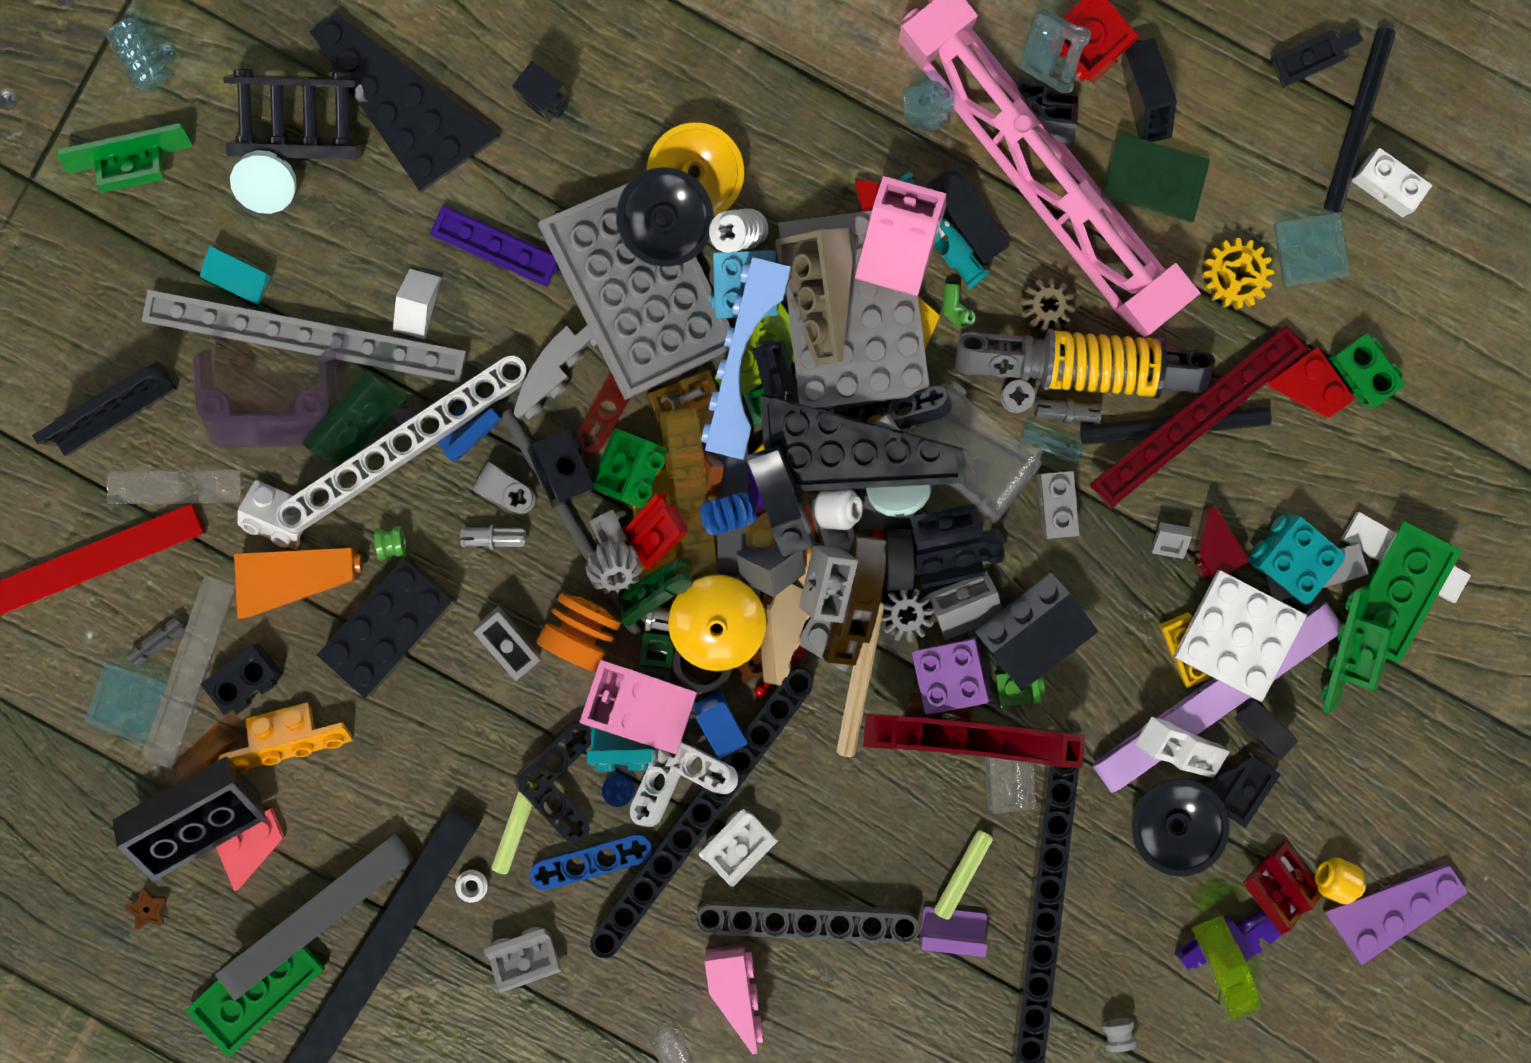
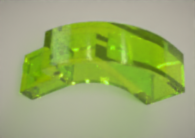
[1192,915,1261,1025]

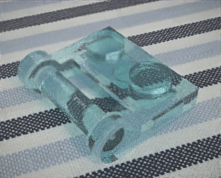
[1019,8,1091,93]

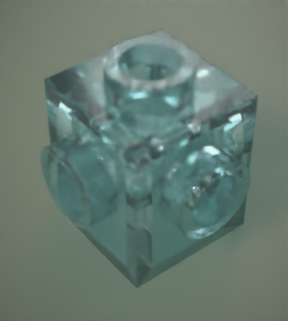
[903,81,955,130]

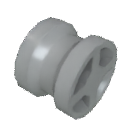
[1000,380,1035,413]
[1101,1018,1138,1052]

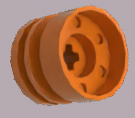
[536,593,621,673]

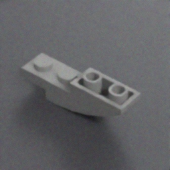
[514,325,598,420]

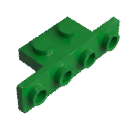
[56,123,192,193]
[1321,586,1394,713]

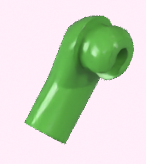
[943,284,976,329]

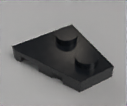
[1203,756,1281,828]

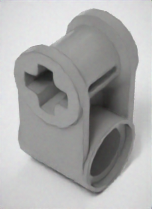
[472,462,536,514]

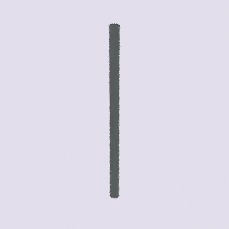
[500,409,642,636]

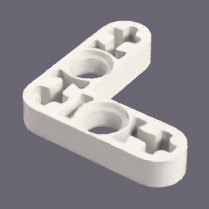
[630,741,738,827]

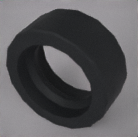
[884,528,914,591]
[673,649,733,693]
[1234,700,1298,760]

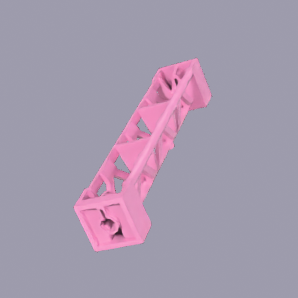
[898,0,1201,338]

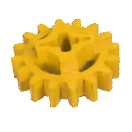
[1201,238,1274,310]

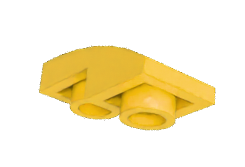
[1159,612,1212,688]

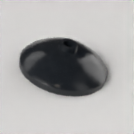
[616,167,714,267]
[1131,779,1230,877]

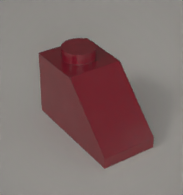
[1193,506,1249,581]

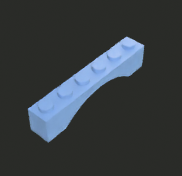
[701,257,791,460]

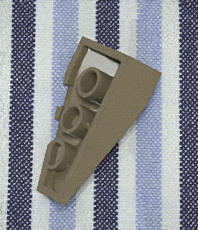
[775,228,853,365]

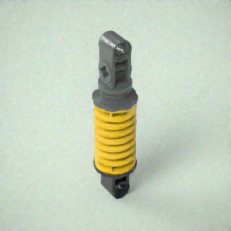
[955,328,1216,399]

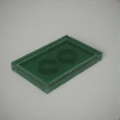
[1100,133,1210,223]
[301,370,405,467]

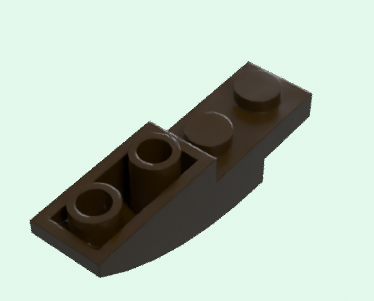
[822,535,886,666]

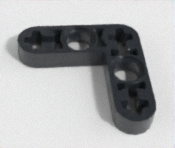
[515,721,592,843]

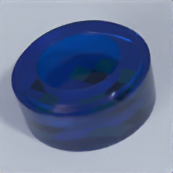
[602,774,635,807]

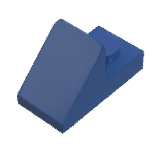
[693,690,748,759]

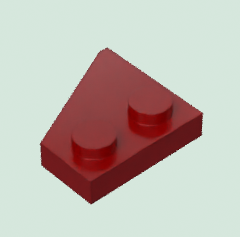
[1265,347,1355,419]

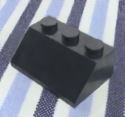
[975,572,1098,692]

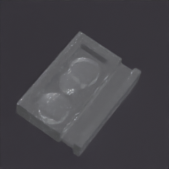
[985,757,1036,814]

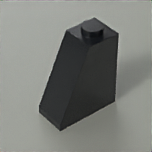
[1121,38,1177,145]

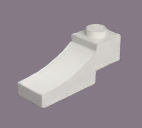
[1135,717,1230,778]

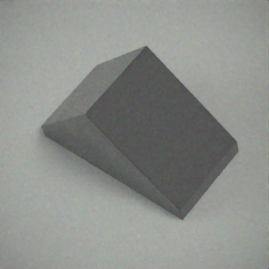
[737,546,805,597]

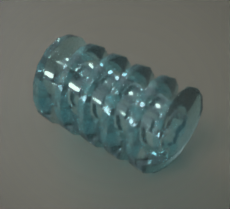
[106,17,172,91]

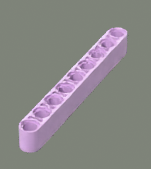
[1092,601,1342,793]

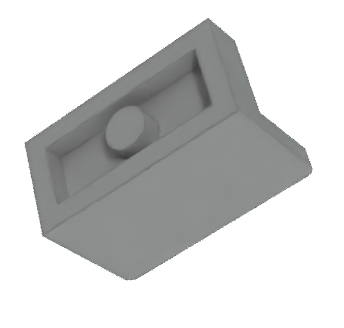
[927,571,1003,640]

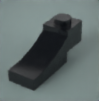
[928,163,1010,266]
[747,445,815,557]

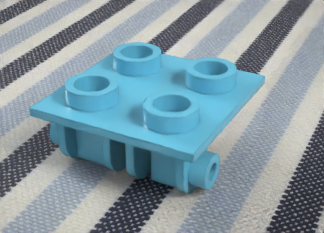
[709,250,777,318]

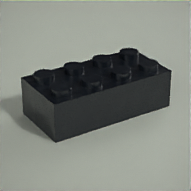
[317,558,457,698]
[112,756,266,882]

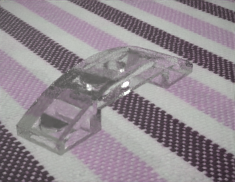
[107,470,241,504]

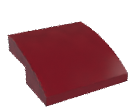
[1243,841,1322,935]

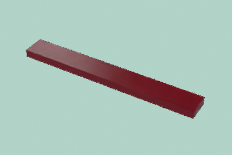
[1090,325,1308,509]

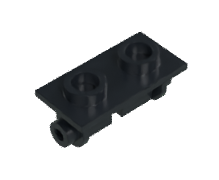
[753,339,799,403]

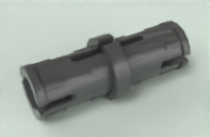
[1034,397,1102,424]

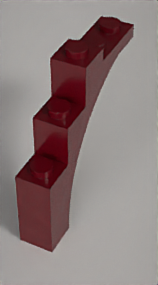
[863,714,1085,768]

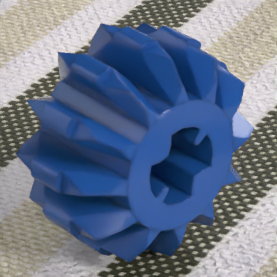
[699,492,757,535]

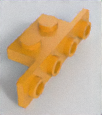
[218,702,352,773]

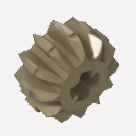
[1020,278,1076,333]

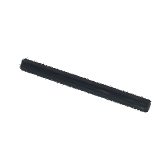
[1324,27,1396,214]
[1079,407,1272,445]

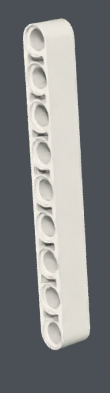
[276,356,527,532]

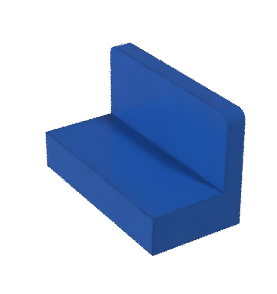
[431,392,502,463]

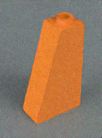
[234,548,363,619]

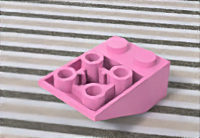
[855,176,946,297]
[579,660,697,755]
[704,943,763,1054]

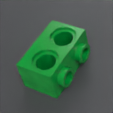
[1328,333,1406,410]

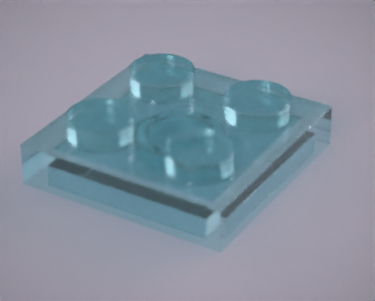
[1273,212,1350,288]
[84,662,169,745]

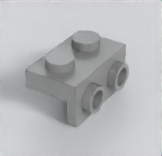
[484,927,562,993]

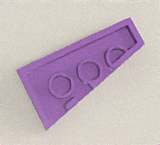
[1323,864,1468,965]

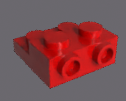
[1047,0,1140,83]

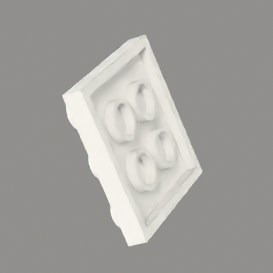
[1173,570,1307,702]

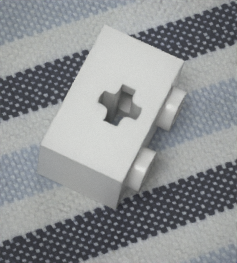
[1352,148,1433,217]

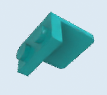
[1247,513,1345,604]
[587,727,656,772]

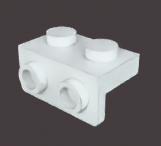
[238,480,303,550]
[699,809,778,887]

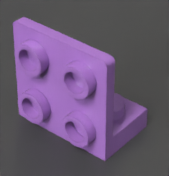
[912,636,993,715]

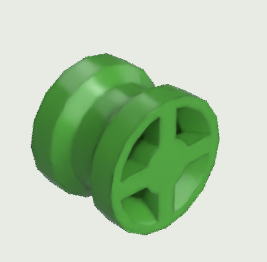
[374,526,406,561]

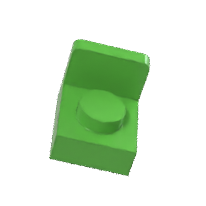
[995,673,1045,707]

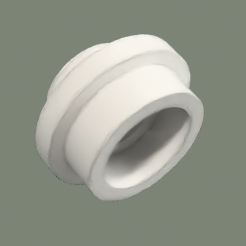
[455,870,488,902]

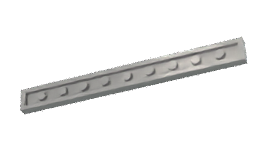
[142,290,467,384]

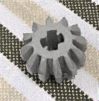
[586,541,642,594]
[881,589,934,642]

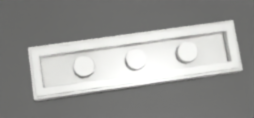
[1341,512,1471,603]

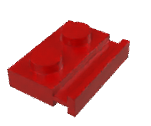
[623,492,689,569]

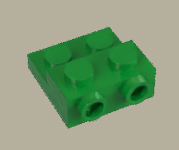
[593,428,667,509]

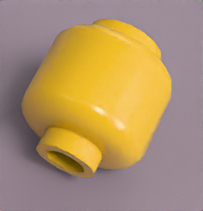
[1315,857,1366,905]

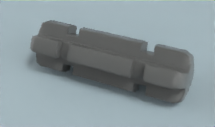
[127,617,187,666]

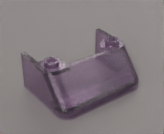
[193,348,339,447]

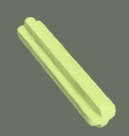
[492,781,537,874]
[934,830,993,920]

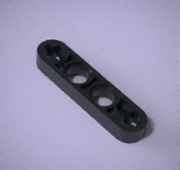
[836,386,953,429]

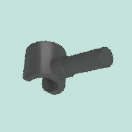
[660,386,705,416]

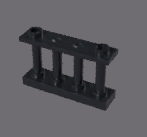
[223,69,362,160]

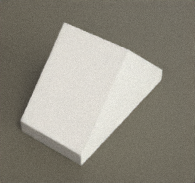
[393,269,442,340]

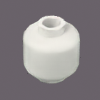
[811,489,863,530]

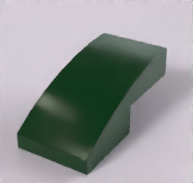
[639,632,674,683]

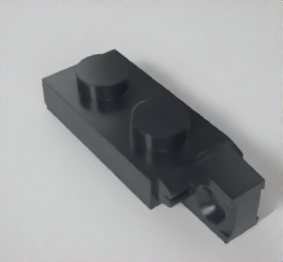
[1270,29,1363,88]

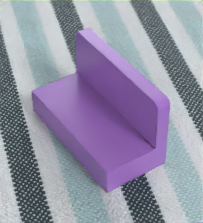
[919,906,987,957]

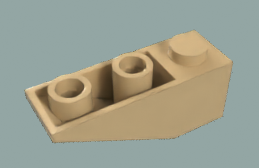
[761,584,810,686]

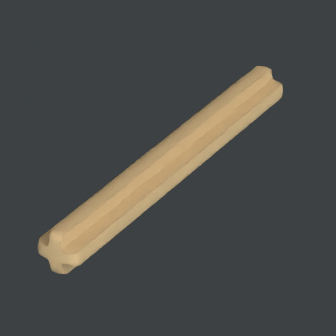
[837,602,884,757]

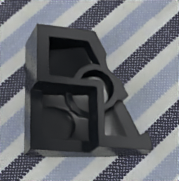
[1017,78,1079,146]

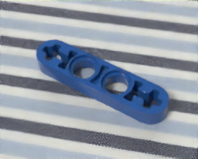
[530,833,652,890]

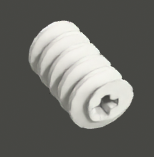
[709,209,768,253]

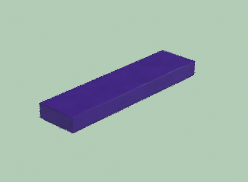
[429,205,556,288]

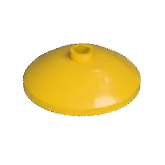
[647,123,744,217]
[668,574,766,671]

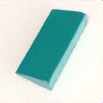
[199,246,272,305]

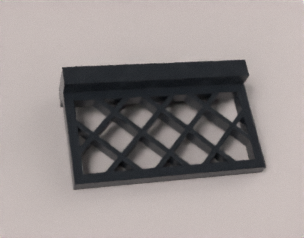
[32,361,177,456]

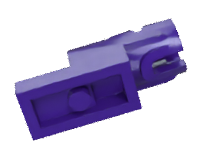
[1174,909,1283,970]

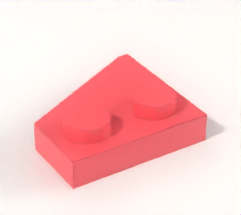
[216,808,285,891]

